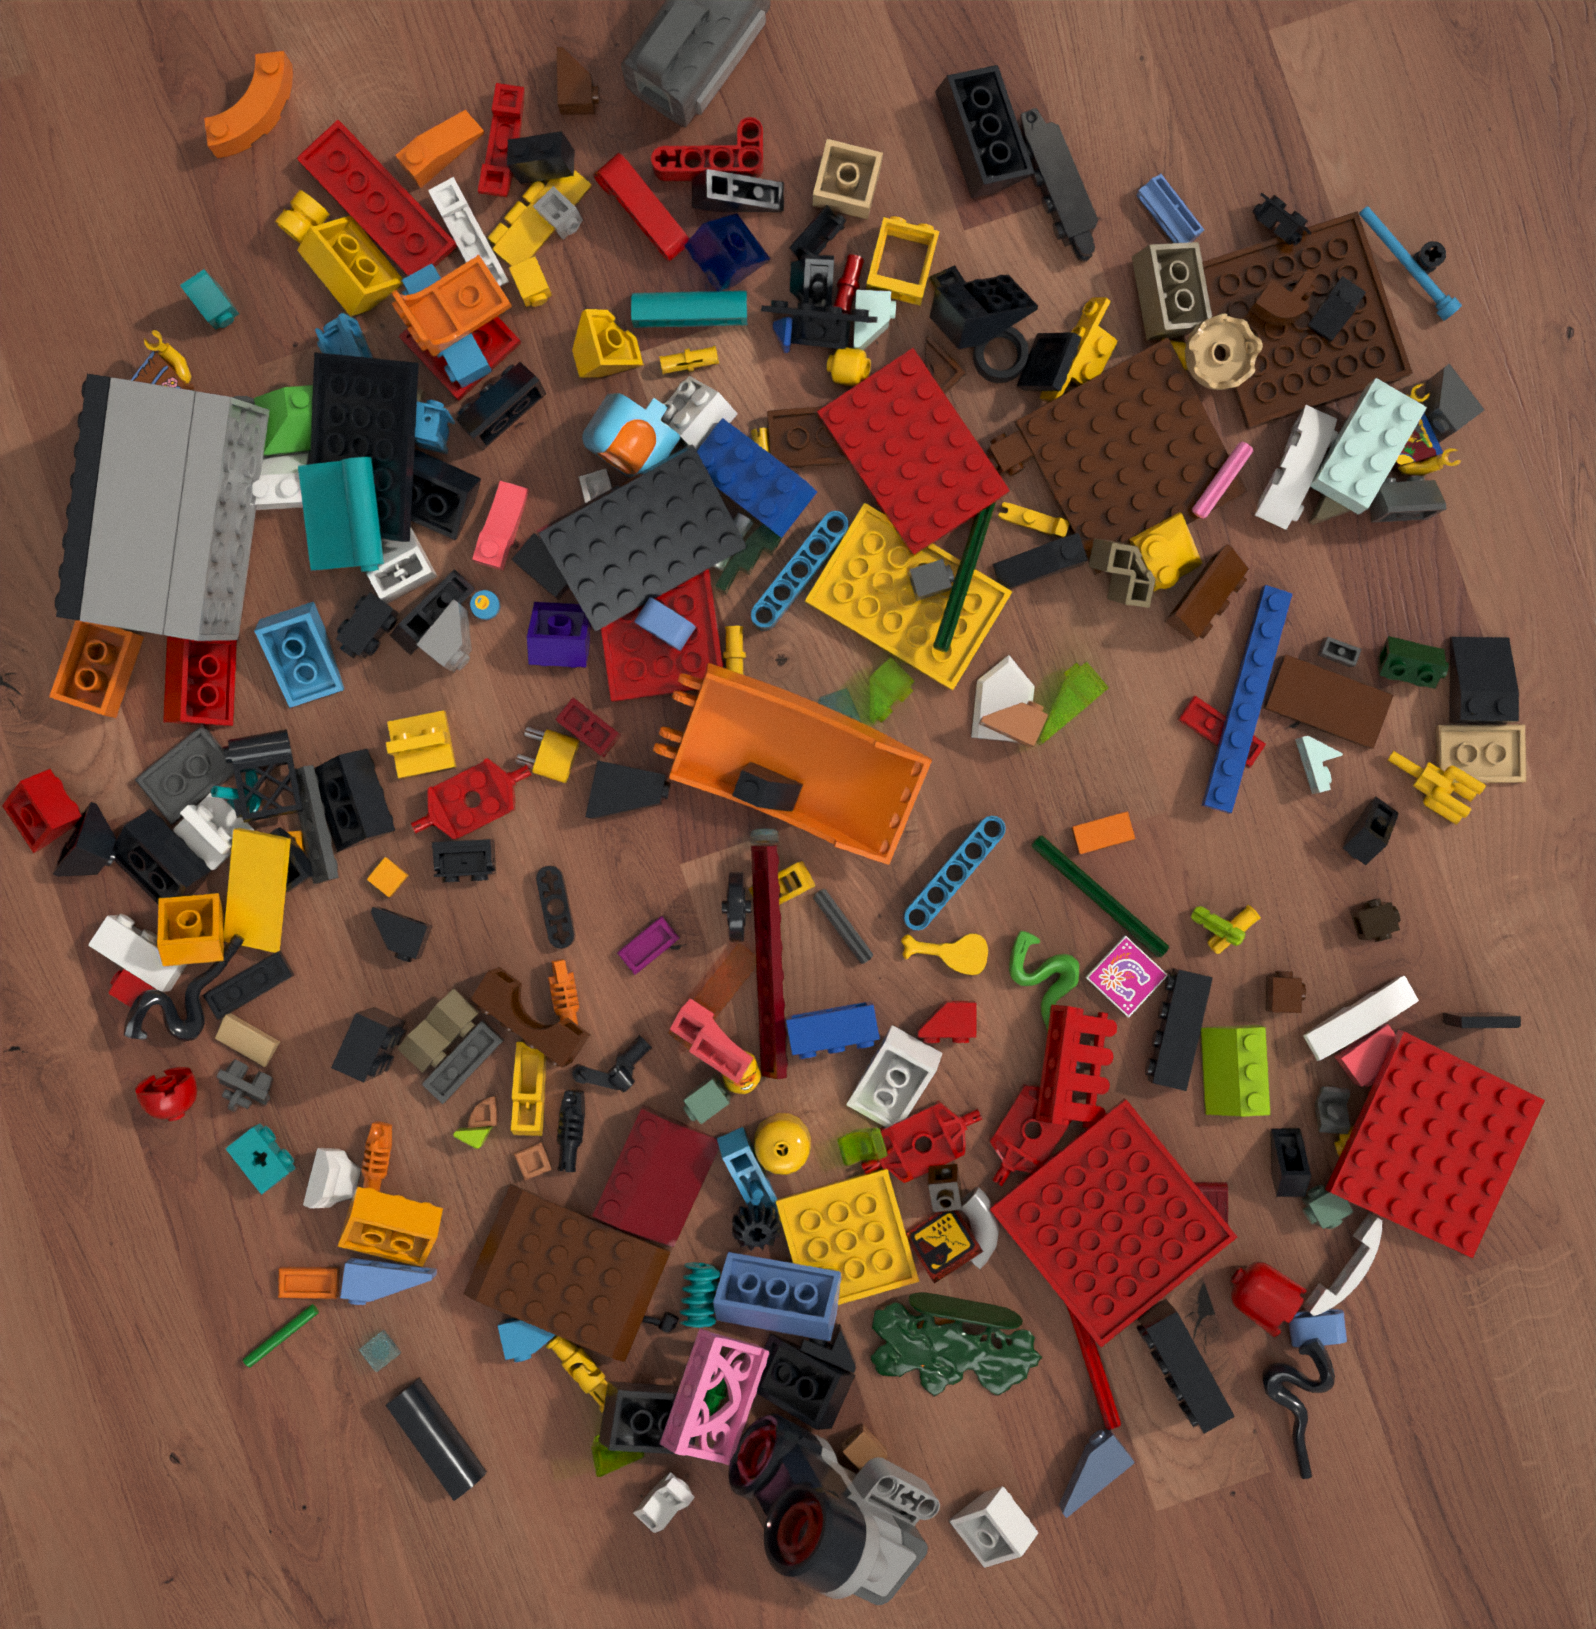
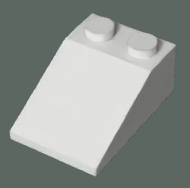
[846,1025,942,1128]

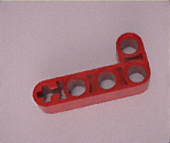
[651,117,764,181]
[593,153,691,262]

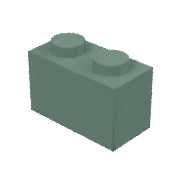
[683,1074,731,1124]

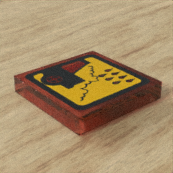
[906,1210,984,1284]

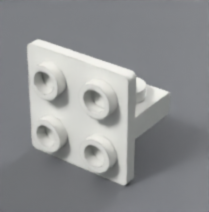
[173,792,254,870]

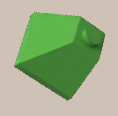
[254,385,313,456]

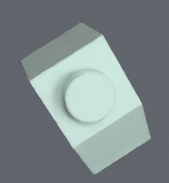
[853,290,896,350]

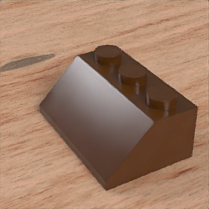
[1164,544,1249,642]

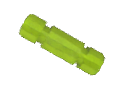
[1191,906,1246,946]

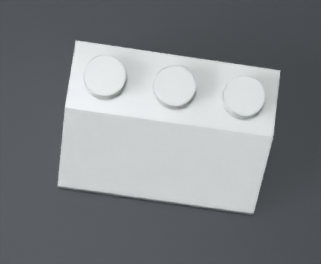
[250,451,310,510]

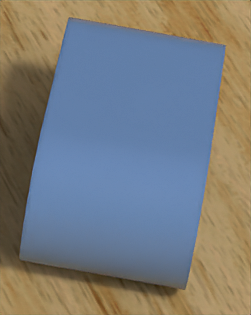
[634,597,696,651]
[1289,1309,1347,1347]

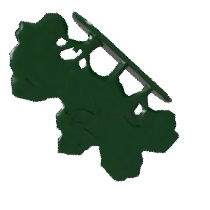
[871,1292,1042,1397]

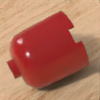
[1230,1262,1307,1337]

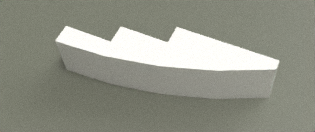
[1303,976,1419,1061]

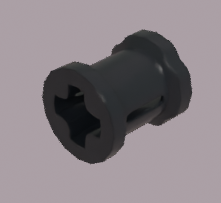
[1413,241,1446,275]

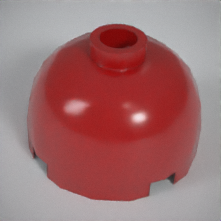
[135,1067,197,1121]

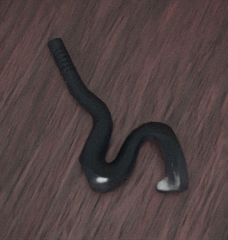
[123,934,244,1042]
[1262,1338,1335,1479]

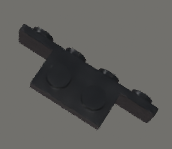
[761,300,878,349]

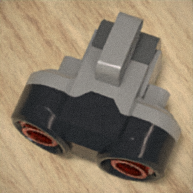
[728,1413,940,1605]

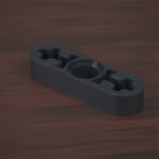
[536,866,576,949]

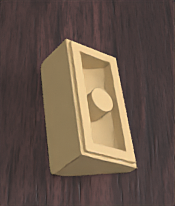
[215,1013,280,1067]

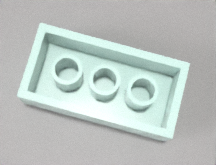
[1310,378,1427,515]

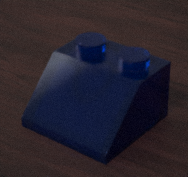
[684,213,771,292]

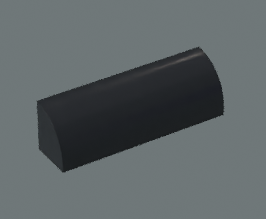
[386,1377,487,1501]

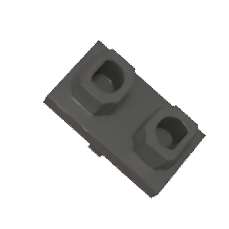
[216,1059,273,1112]

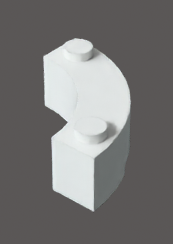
[1255,405,1338,529]

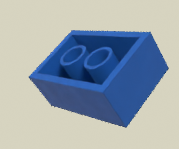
[786,1001,880,1059]

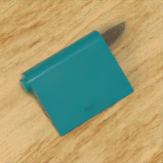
[298,457,384,572]

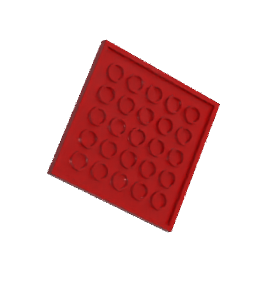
[1325,1029,1545,1258]
[990,1098,1238,1347]

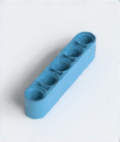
[751,511,848,631]
[903,816,1006,931]

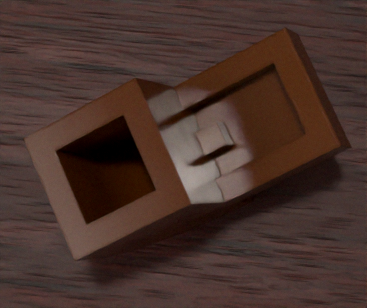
[1249,269,1317,326]

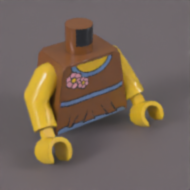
[131,330,195,391]

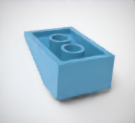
[254,601,344,708]

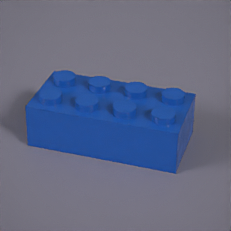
[697,418,817,538]

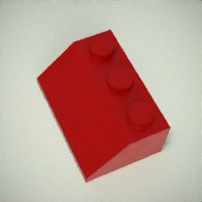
[163,636,237,726]

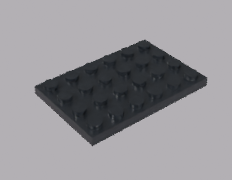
[310,352,419,542]
[537,444,747,631]

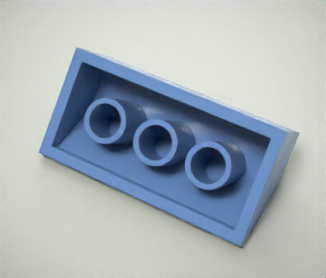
[713,1252,841,1341]

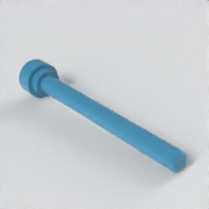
[1359,206,1462,321]

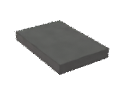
[135,725,235,824]

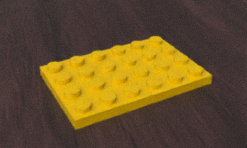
[805,503,1012,691]

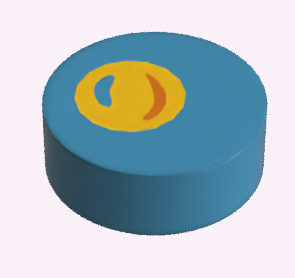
[470,590,500,620]

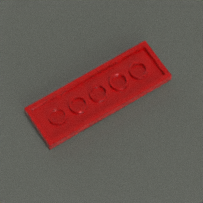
[296,120,458,276]

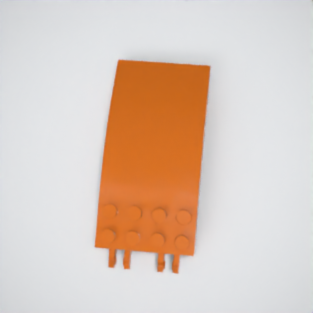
[653,663,932,865]

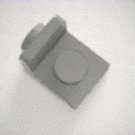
[533,186,583,239]

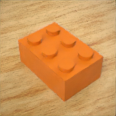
[49,620,144,718]

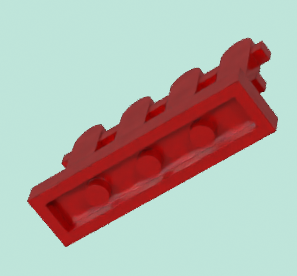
[1036,1004,1117,1128]

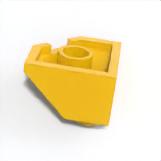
[572,309,644,378]

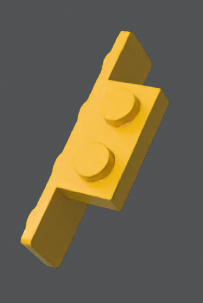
[1040,297,1118,402]

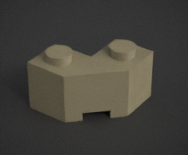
[1088,538,1156,608]
[397,989,479,1073]

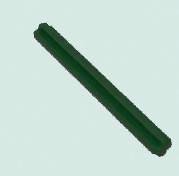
[933,502,996,652]
[1031,836,1169,958]

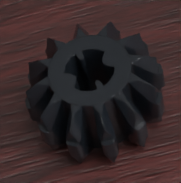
[732,1201,781,1251]

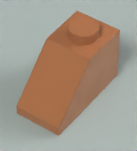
[978,701,1048,748]

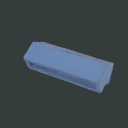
[1136,174,1204,243]

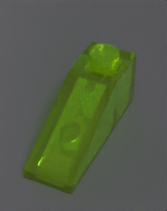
[1036,662,1109,746]

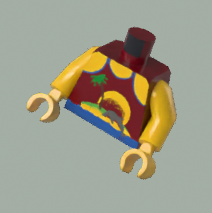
[1391,383,1461,476]

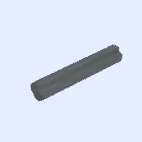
[813,889,873,964]

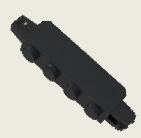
[1020,108,1098,262]

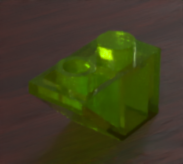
[869,657,915,724]

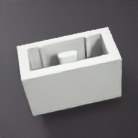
[661,376,738,451]
[366,528,438,604]

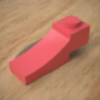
[472,481,529,571]
[670,998,754,1084]

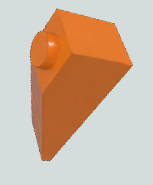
[395,110,485,188]

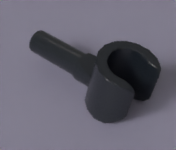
[642,1312,679,1332]

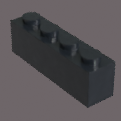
[1145,968,1213,1091]

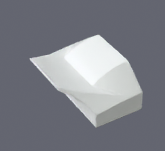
[303,1148,361,1208]

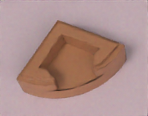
[468,1096,498,1128]

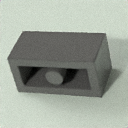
[1317,637,1362,668]

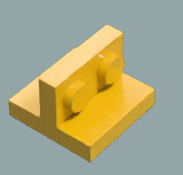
[386,710,456,779]

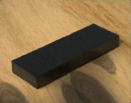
[203,951,295,1020]

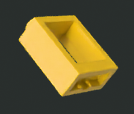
[866,216,939,306]

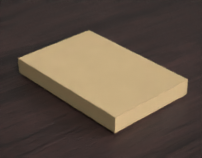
[1436,725,1526,783]

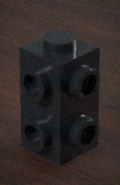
[336,592,399,659]

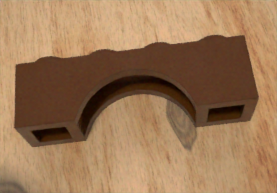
[471,967,590,1068]

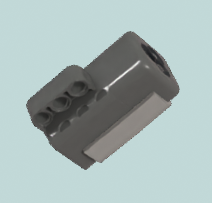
[621,0,771,128]

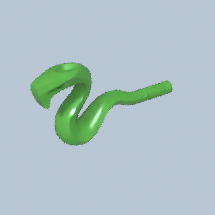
[1009,930,1079,1033]

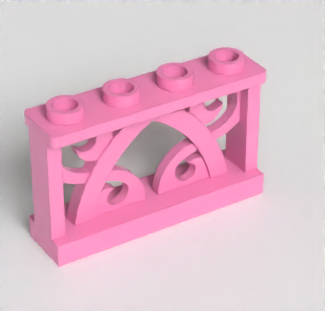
[660,1329,769,1465]

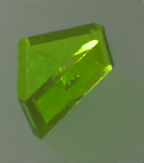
[591,1435,644,1477]

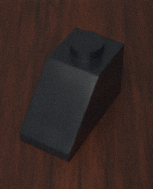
[732,762,803,811]
[1342,796,1399,865]
[371,906,432,962]
[1270,1128,1311,1197]

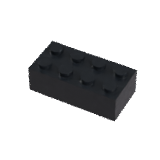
[1136,1299,1235,1434]

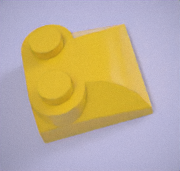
[1129,512,1203,591]

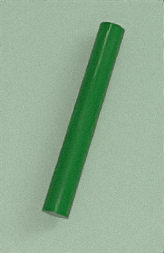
[243,1304,319,1368]

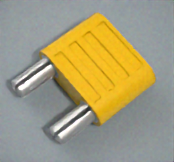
[515,727,580,783]

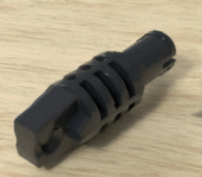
[556,1090,585,1172]

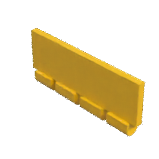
[487,170,592,266]

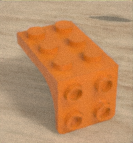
[391,255,512,357]

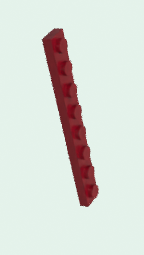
[751,845,788,1079]

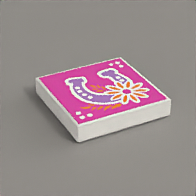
[1085,935,1168,1017]

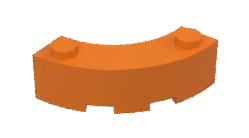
[204,51,293,159]

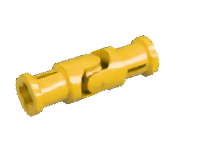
[545,1335,608,1413]

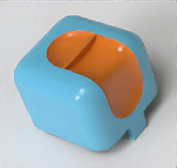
[582,393,681,478]

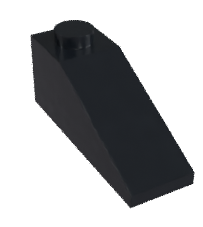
[692,169,784,212]
[993,533,1088,589]
[389,569,475,655]

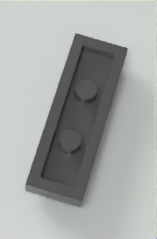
[422,1020,504,1104]

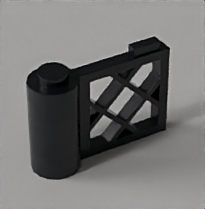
[223,729,303,823]

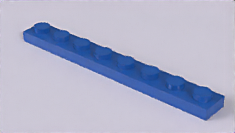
[1201,585,1293,814]

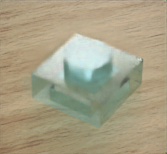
[358,1329,401,1372]

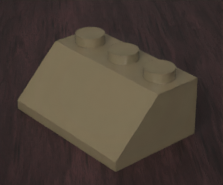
[1132,242,1212,341]

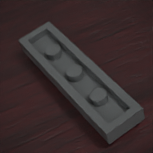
[291,765,339,884]

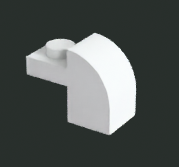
[633,1472,695,1533]

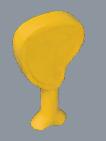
[901,933,988,975]

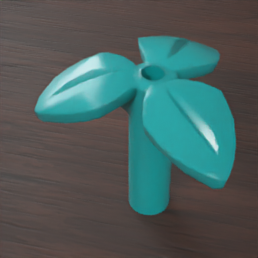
[211,771,261,813]

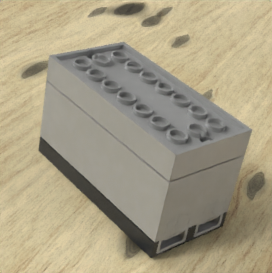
[55,373,270,641]

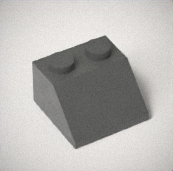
[1423,364,1485,443]
[1370,476,1447,523]

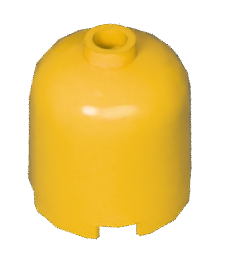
[754,1113,811,1175]

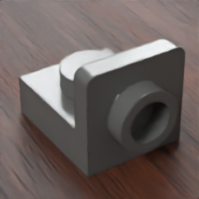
[1314,1086,1351,1134]

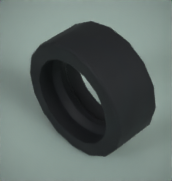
[973,327,1029,383]

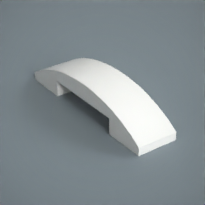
[428,177,509,286]
[1302,1212,1382,1316]

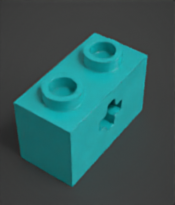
[226,1123,296,1195]

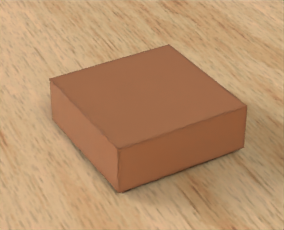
[514,1142,553,1181]

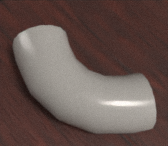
[961,1186,1000,1269]

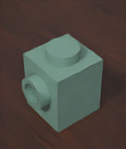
[1302,1185,1353,1229]

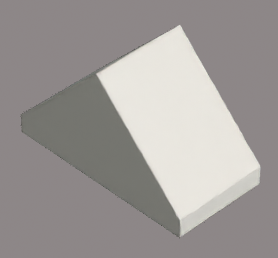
[579,469,612,503]

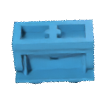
[315,313,373,358]
[415,400,455,454]

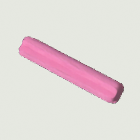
[1192,442,1253,519]

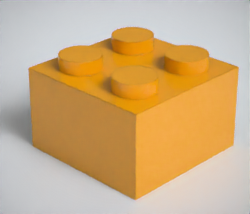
[157,893,224,966]

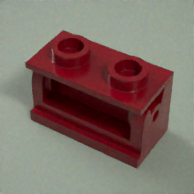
[555,697,622,758]

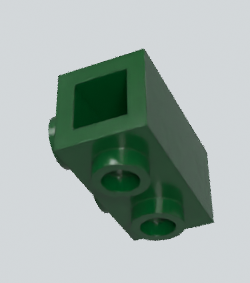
[1378,636,1449,689]

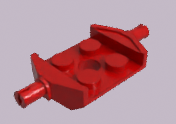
[411,758,532,840]
[989,1084,1072,1186]
[861,1100,983,1183]

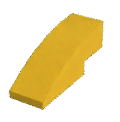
[511,1042,546,1136]

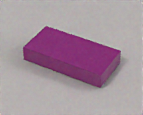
[617,916,680,975]

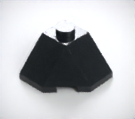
[53,802,117,877]

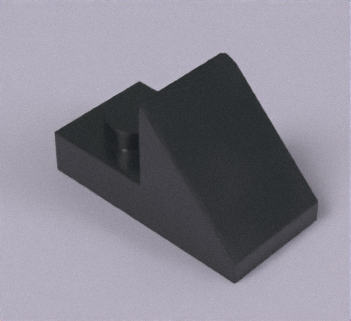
[1308,276,1366,342]
[800,1324,856,1373]

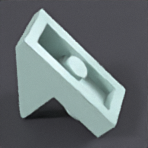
[1295,736,1343,794]

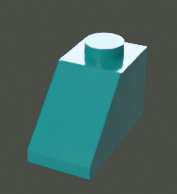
[180,269,239,330]

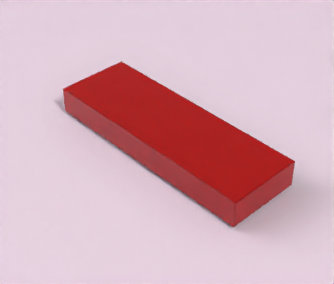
[1177,696,1266,768]

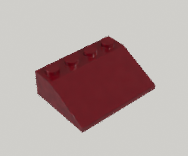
[592,1105,719,1247]

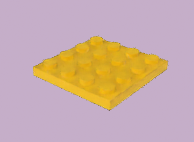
[776,1169,920,1305]

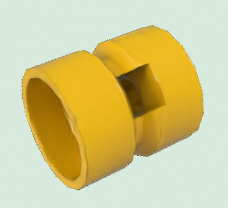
[275,190,330,244]

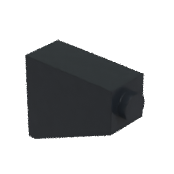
[585,760,671,819]

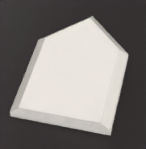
[971,655,1034,742]

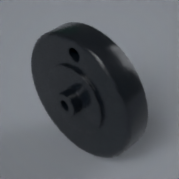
[722,872,751,942]

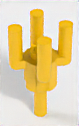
[1387,751,1486,825]

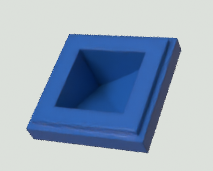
[773,317,793,353]

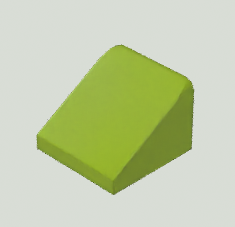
[453,1126,493,1149]

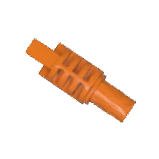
[548,959,580,1025]
[361,1121,392,1192]

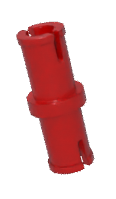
[834,254,865,314]

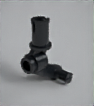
[572,1035,652,1093]

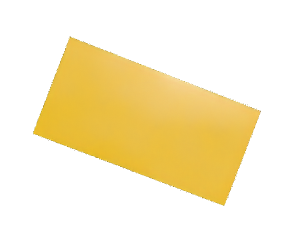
[224,828,291,953]

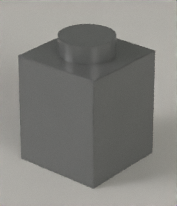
[908,559,954,601]

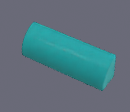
[631,290,748,328]

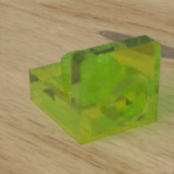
[837,1128,888,1166]

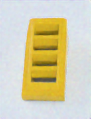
[749,861,815,905]

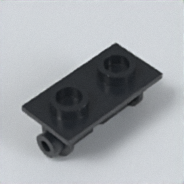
[1253,193,1312,246]
[789,205,846,260]

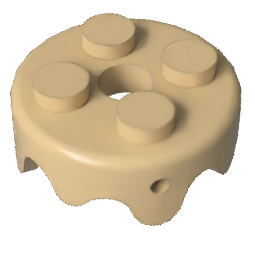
[1185,314,1262,390]

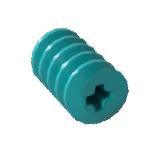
[679,1262,720,1328]

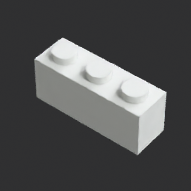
[89,914,187,992]

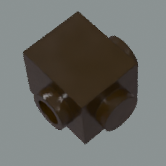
[1350,898,1401,942]
[928,1164,962,1212]

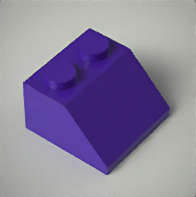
[527,602,591,668]

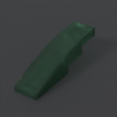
[715,524,783,595]

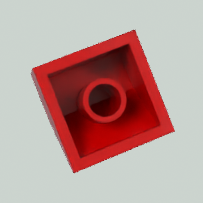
[2,769,82,853]

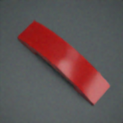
[478,83,525,197]

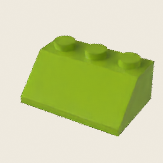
[1200,1024,1270,1117]

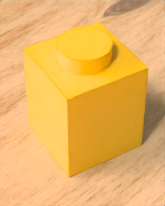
[509,256,552,307]

